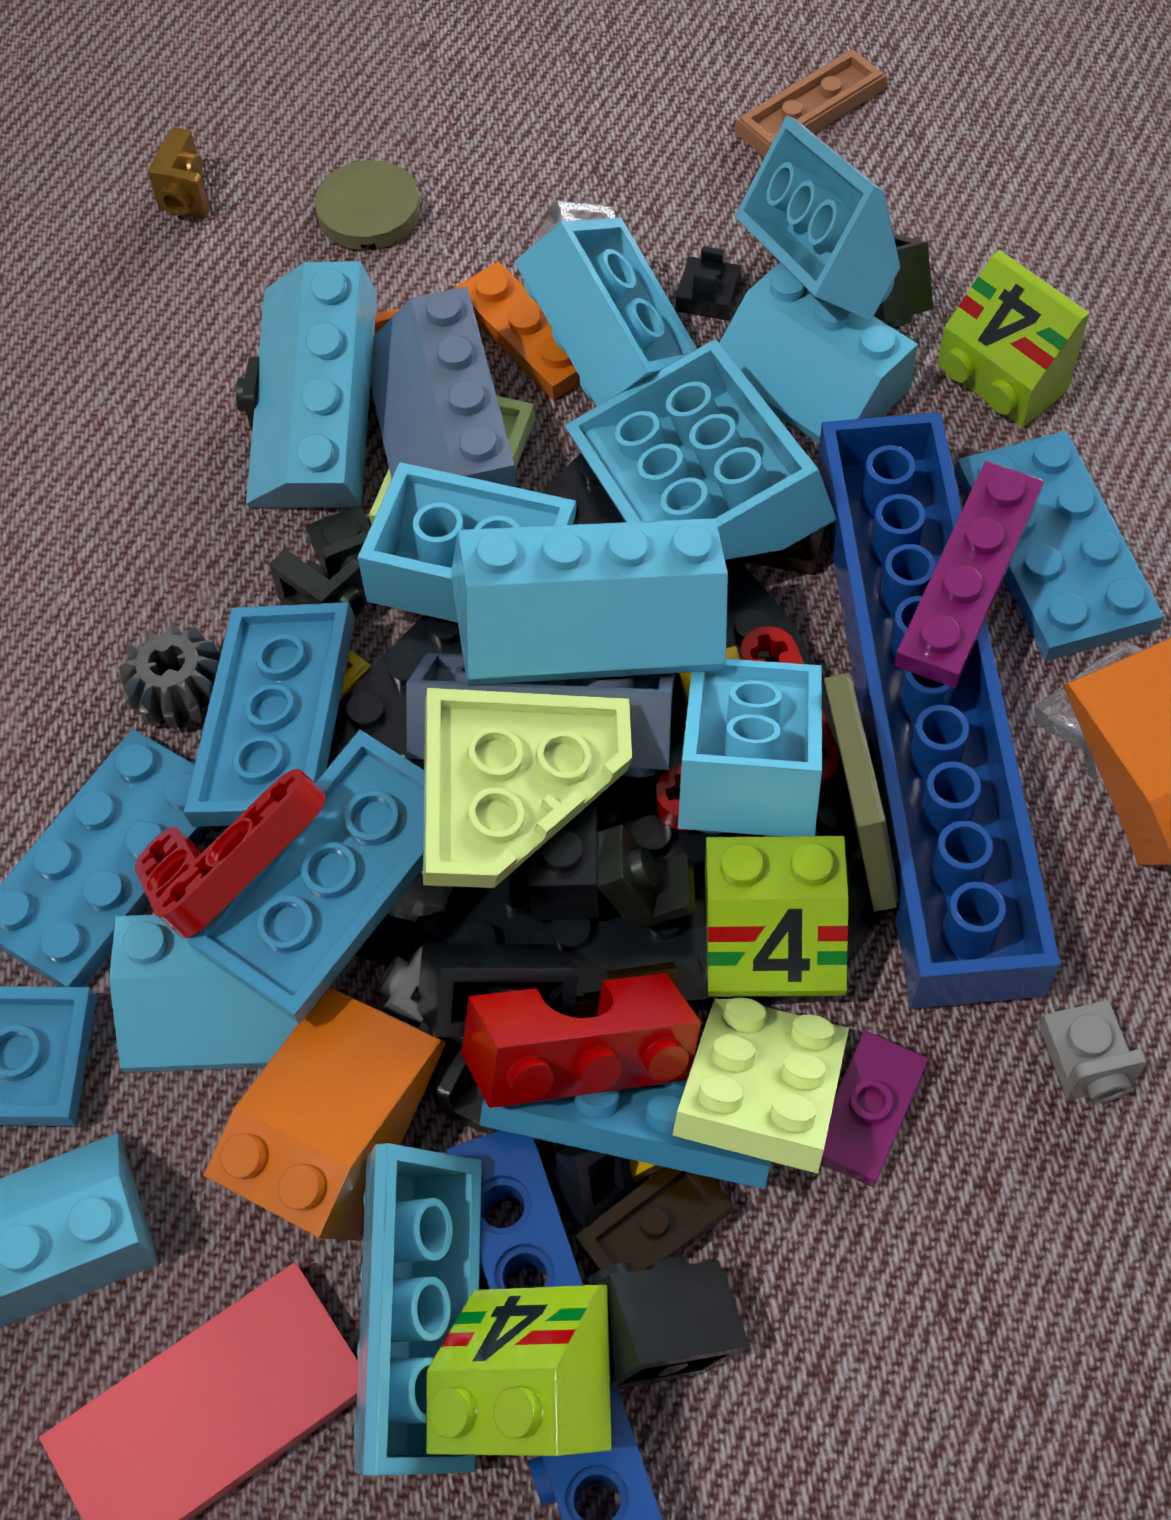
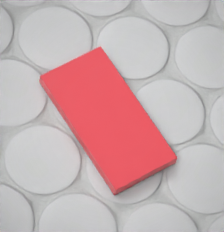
[38,1262,358,1520]

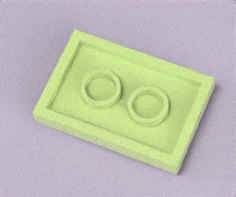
[672,998,849,1174]

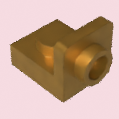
[148,127,210,219]

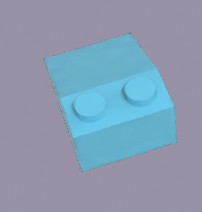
[678,659,822,837]

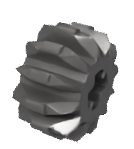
[118,622,221,731]

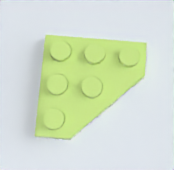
[423,688,632,888]

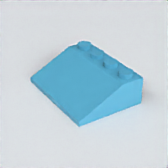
[564,339,836,560]

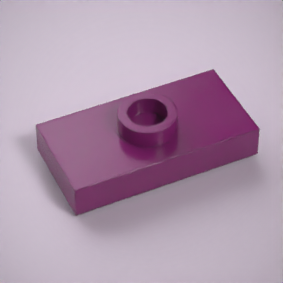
[821,1030,929,1188]

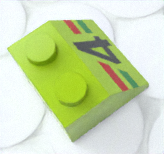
[937,250,1090,428]
[705,836,848,997]
[426,1285,611,1456]

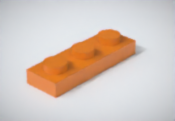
[454,261,580,401]

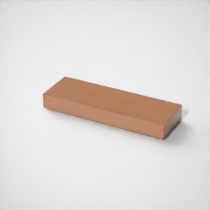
[735,49,886,158]

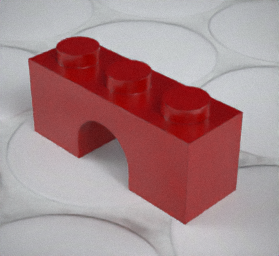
[461,973,701,1108]

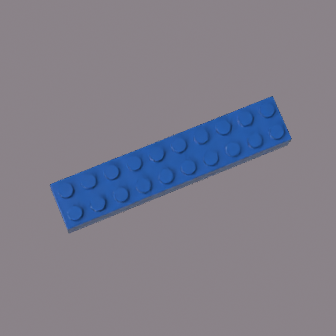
[817,412,1061,1008]

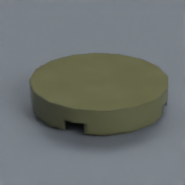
[314,160,421,250]

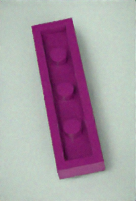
[894,460,1044,688]

